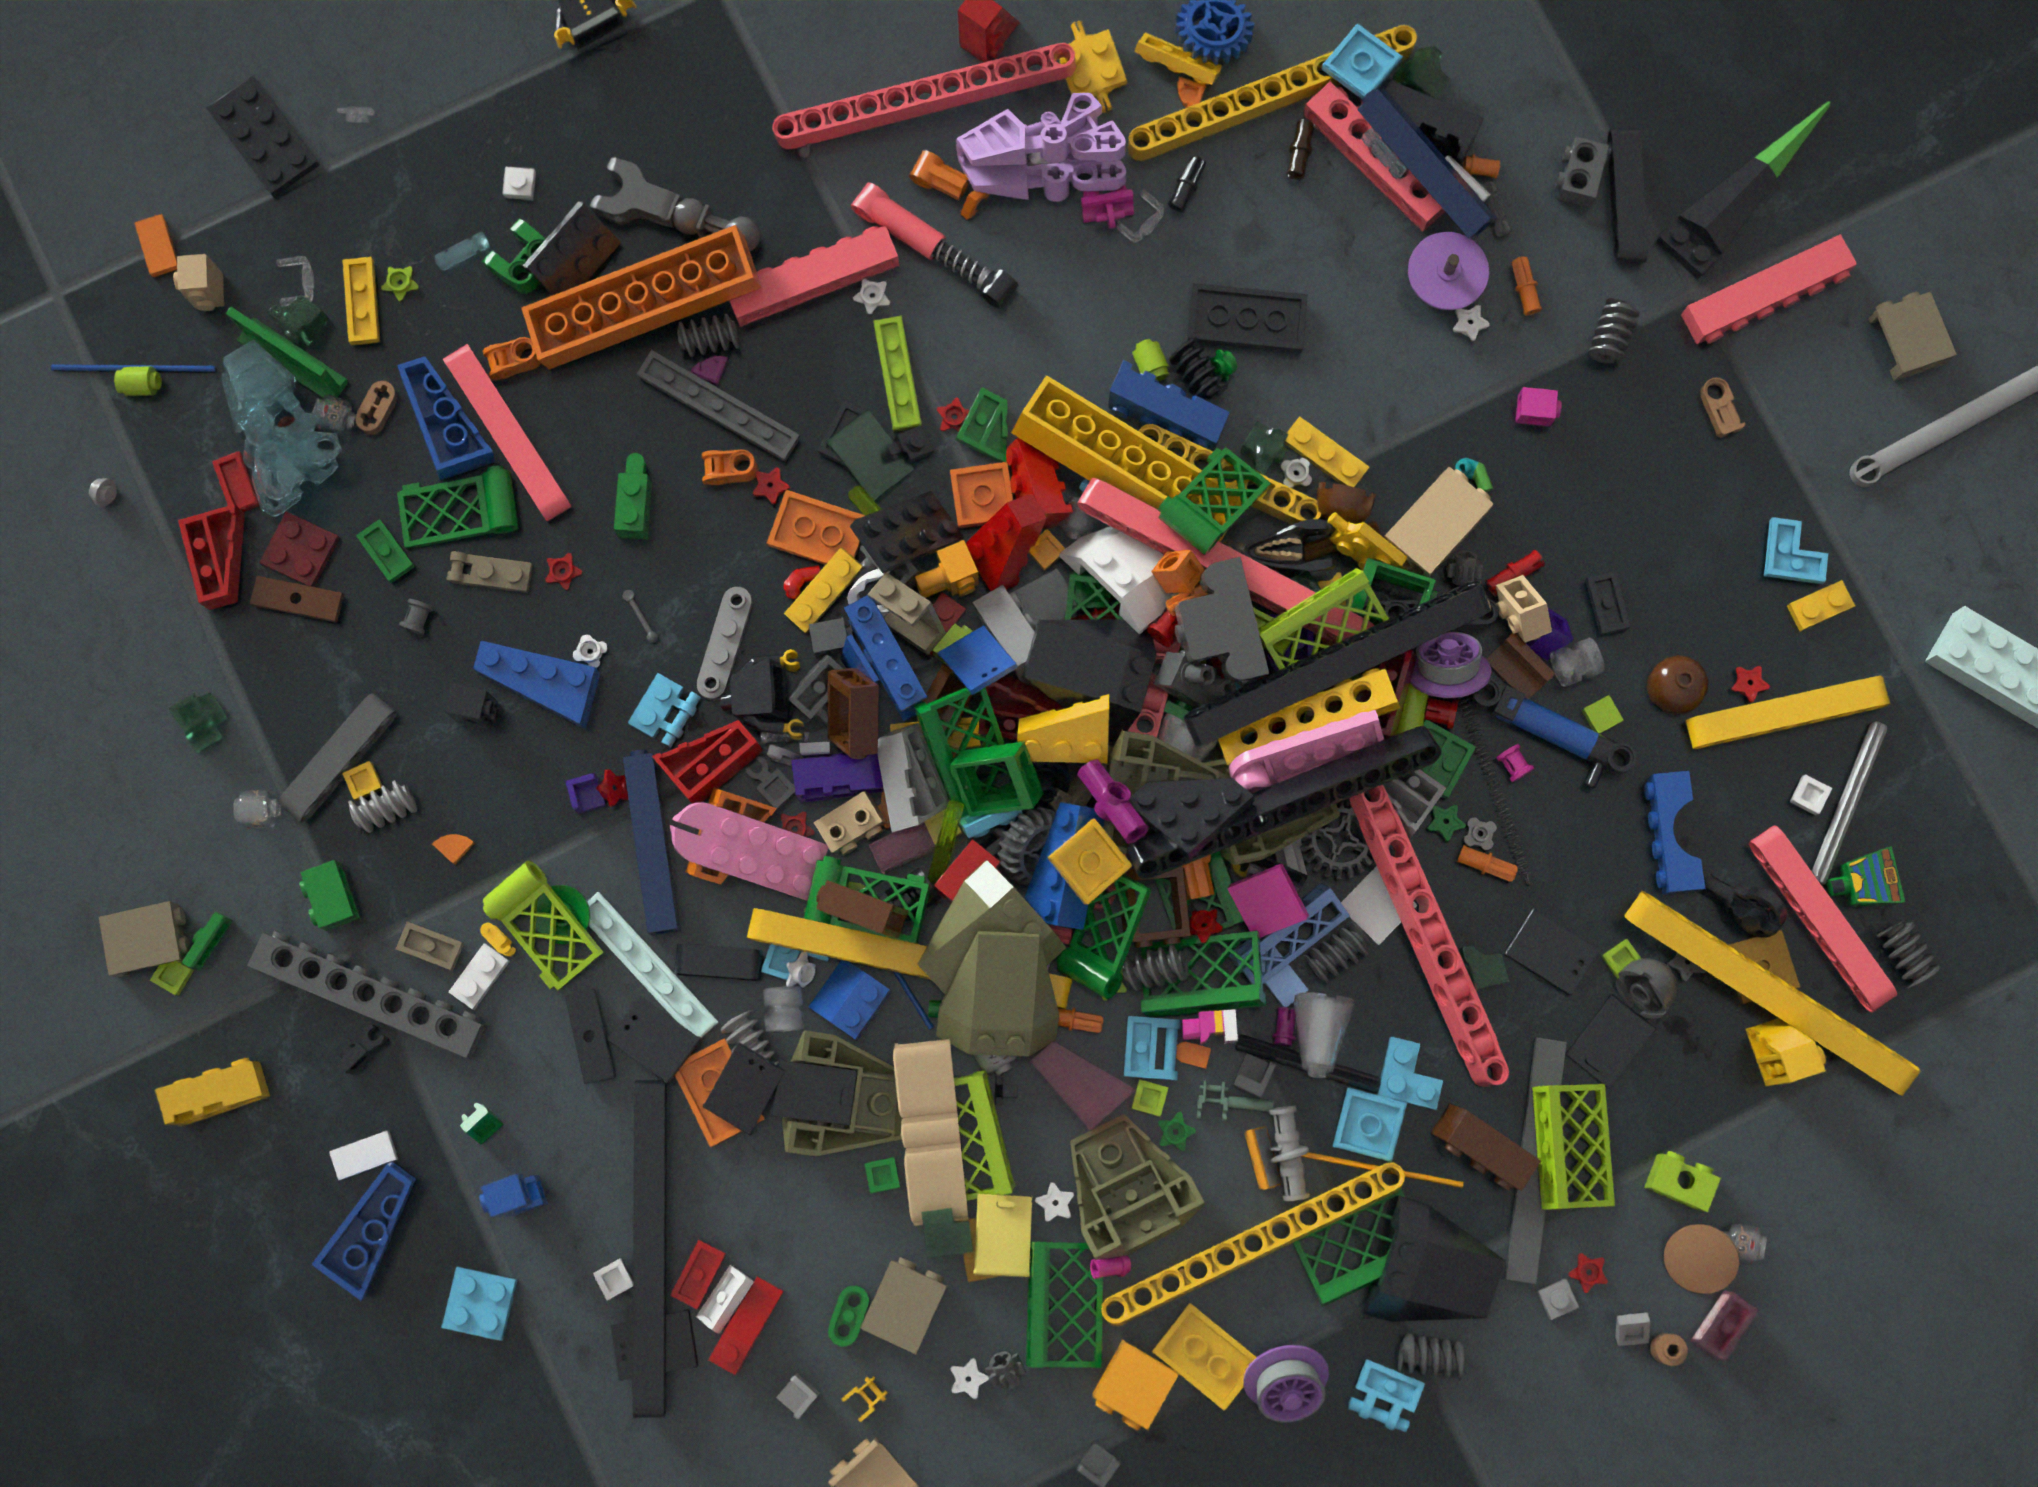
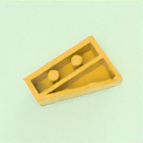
[1018,694,1109,764]
[1745,1018,1826,1086]
[155,1058,270,1126]

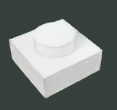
[503,167,536,200]
[1790,774,1832,816]
[593,1258,633,1300]

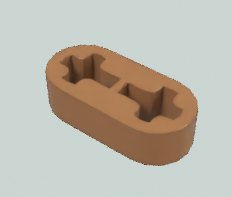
[356,381,398,435]

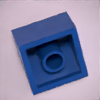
[808,960,892,1041]

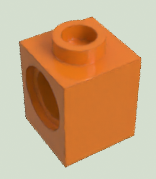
[1151,550,1205,593]

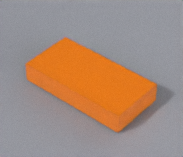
[134,214,177,277]

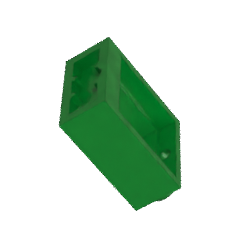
[1351,558,1438,625]
[950,741,1043,817]

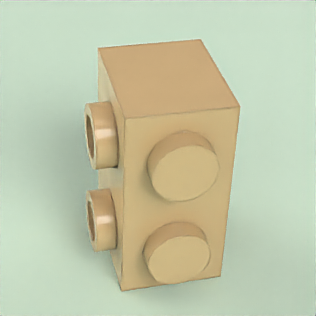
[173,254,224,311]
[1496,575,1552,642]
[814,791,887,856]

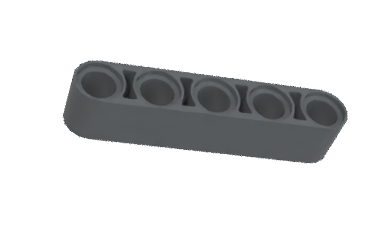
[278,693,397,823]

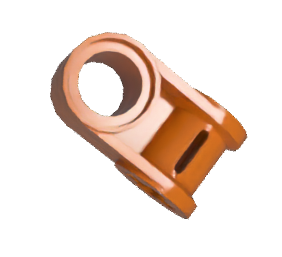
[483,337,541,380]
[701,449,759,485]

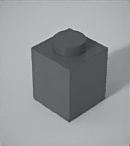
[809,618,854,658]

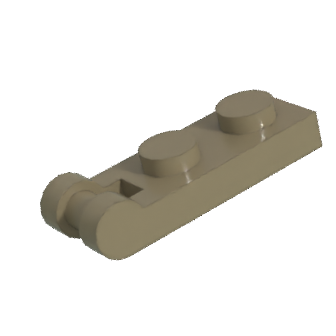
[446,551,533,593]

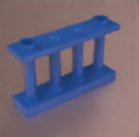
[844,595,927,723]

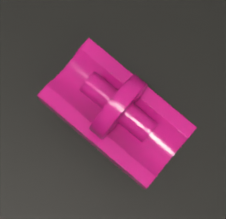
[1081,184,1134,229]

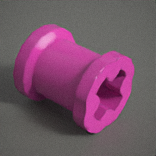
[1496,743,1535,782]

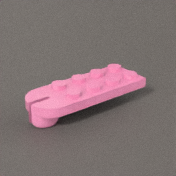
[1229,710,1384,793]
[670,802,829,901]

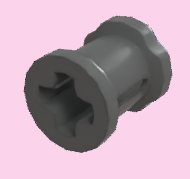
[399,599,434,635]

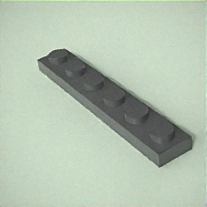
[637,350,800,462]

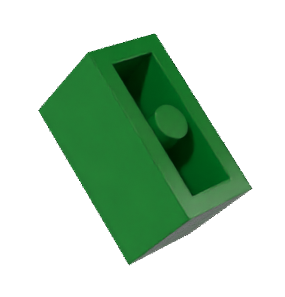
[299,860,360,931]

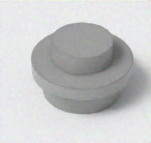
[89,478,117,507]

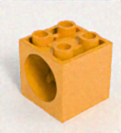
[1092,1339,1179,1431]

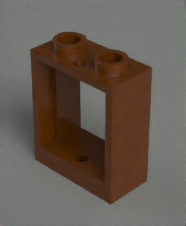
[828,668,879,759]
[1119,866,1190,948]
[816,880,909,939]

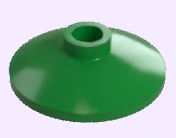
[536,885,591,944]

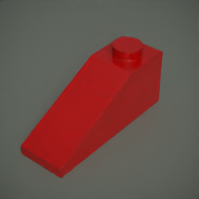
[709,1276,784,1375]

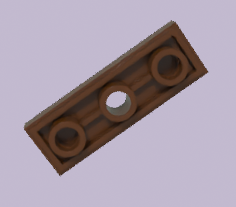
[250,576,344,623]

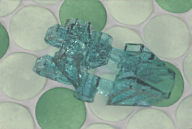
[221,339,342,516]

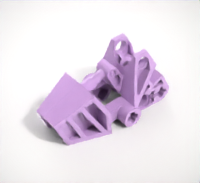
[956,93,1126,202]

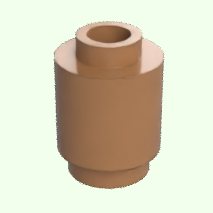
[1650,1333,1688,1366]

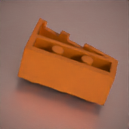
[685,787,777,885]

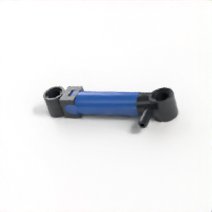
[1468,678,1637,789]

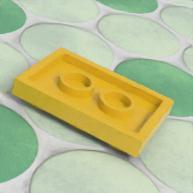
[1152,1303,1257,1411]

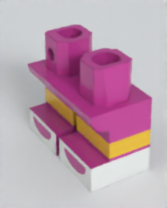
[1182,1010,1238,1045]

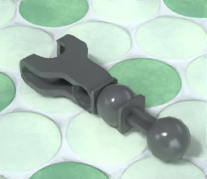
[590,158,761,251]

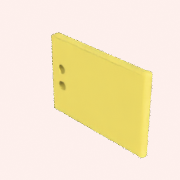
[974,1194,1032,1277]

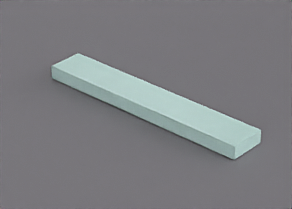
[587,892,719,1038]

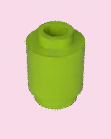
[1132,339,1170,382]
[114,366,162,396]

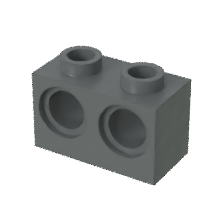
[1555,137,1609,208]

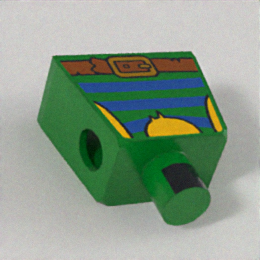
[1827,846,1905,907]

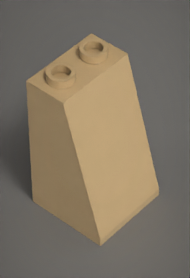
[1384,467,1493,578]

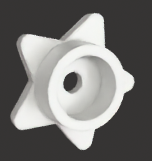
[853,278,890,314]
[1453,305,1490,341]
[786,952,815,988]
[1035,1182,1074,1222]
[951,1358,989,1399]

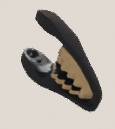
[1245,519,1337,572]

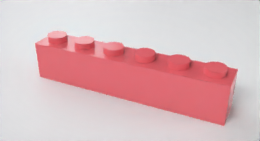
[729,225,899,327]
[1681,234,1857,344]

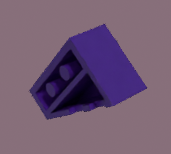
[791,753,884,804]

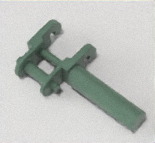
[1196,1080,1274,1121]

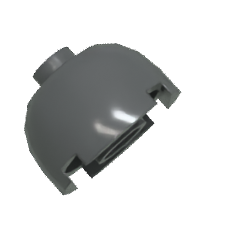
[1616,958,1678,1019]

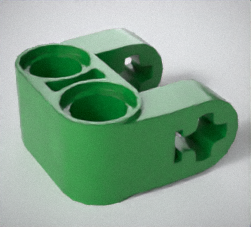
[482,219,545,294]

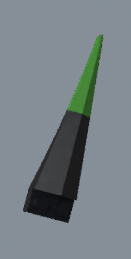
[1656,101,1831,279]

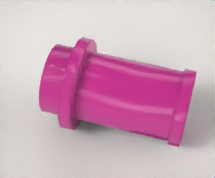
[1090,1255,1131,1279]

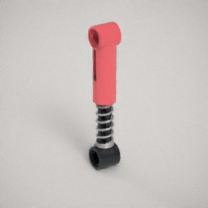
[851,182,1019,309]

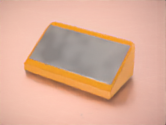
[1244,1126,1281,1190]

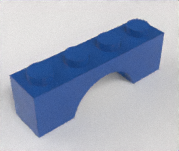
[1644,771,1705,895]
[479,1174,548,1217]

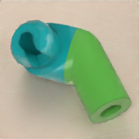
[1456,458,1494,493]

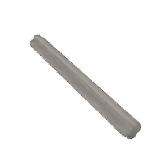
[1812,721,1887,885]

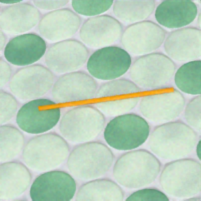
[1301,1152,1463,1188]

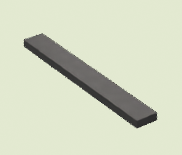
[1504,1037,1567,1284]

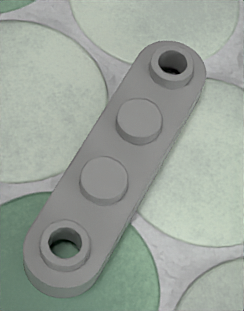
[697,587,753,700]

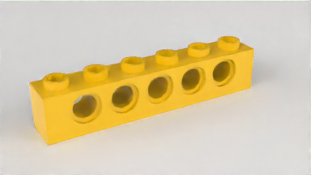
[1218,668,1400,767]

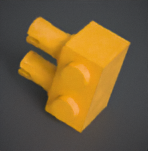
[915,540,979,598]

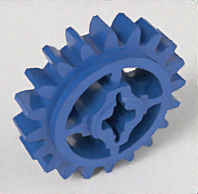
[1175,0,1254,65]

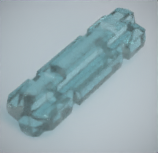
[1362,128,1408,178]
[434,232,490,271]

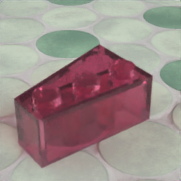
[1030,1041,1136,1131]

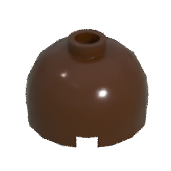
[1316,482,1376,529]
[1647,655,1709,715]

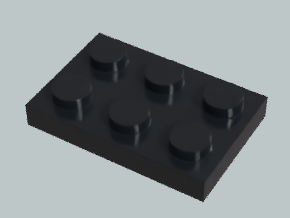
[523,202,621,295]

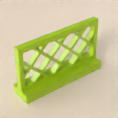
[1258,568,1389,670]
[954,1070,1015,1201]
[1532,1084,1615,1209]

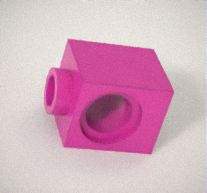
[1516,387,1562,427]

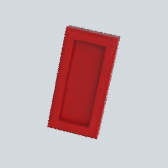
[212,451,261,512]

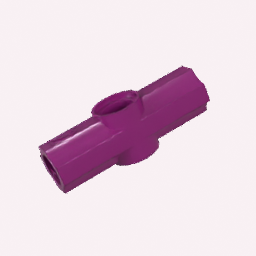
[1077,759,1149,844]

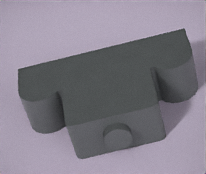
[1175,557,1269,682]

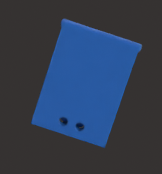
[937,625,1018,695]
[840,635,879,684]

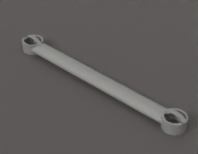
[1849,365,2038,487]

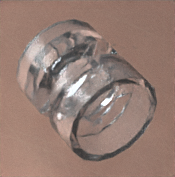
[1550,637,1605,687]
[763,986,805,1033]

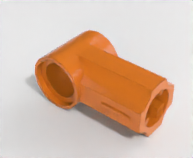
[909,151,969,201]
[1183,854,1214,900]

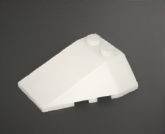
[1059,526,1174,634]

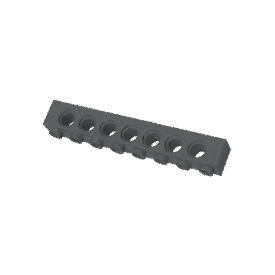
[247,931,487,1059]

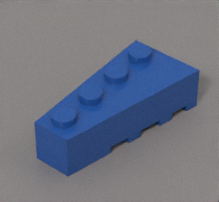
[397,356,495,481]
[1108,360,1230,451]
[473,641,600,730]
[1024,802,1105,929]
[311,1161,416,1301]

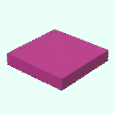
[1227,863,1309,938]

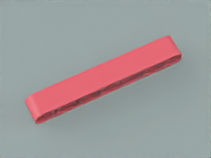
[443,344,572,522]
[1749,825,1897,1013]

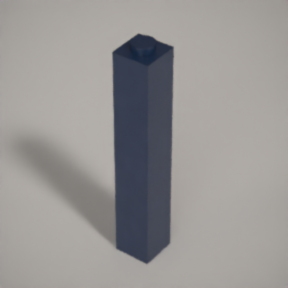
[1357,89,1497,239]
[623,750,681,936]

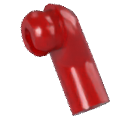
[783,565,820,599]

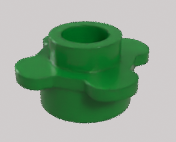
[1211,349,1237,382]

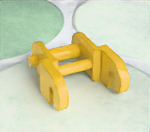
[480,923,516,957]
[841,1376,888,1422]

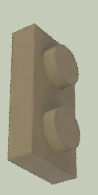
[396,922,464,971]

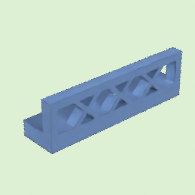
[1229,883,1350,985]

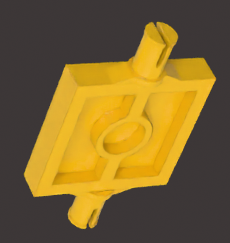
[1059,21,1127,113]
[1327,512,1409,571]

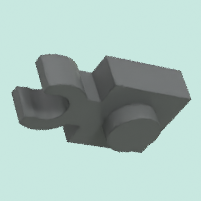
[746,757,796,811]

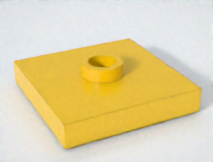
[1047,819,1133,905]

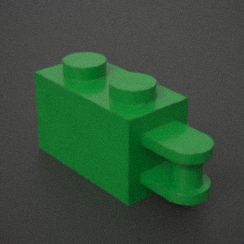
[614,453,652,540]

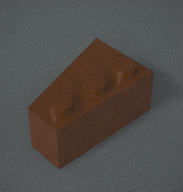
[1431,1103,1541,1192]

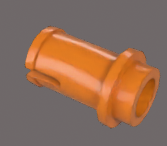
[1462,154,1500,178]

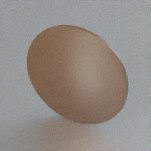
[1664,1224,1739,1294]

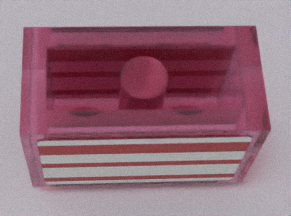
[869,822,936,875]
[1690,1291,1759,1362]

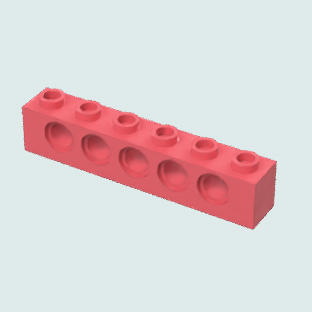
[1303,82,1445,232]

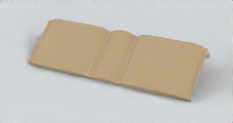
[893,1039,968,1226]

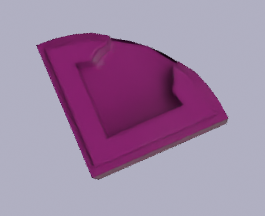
[691,356,729,386]

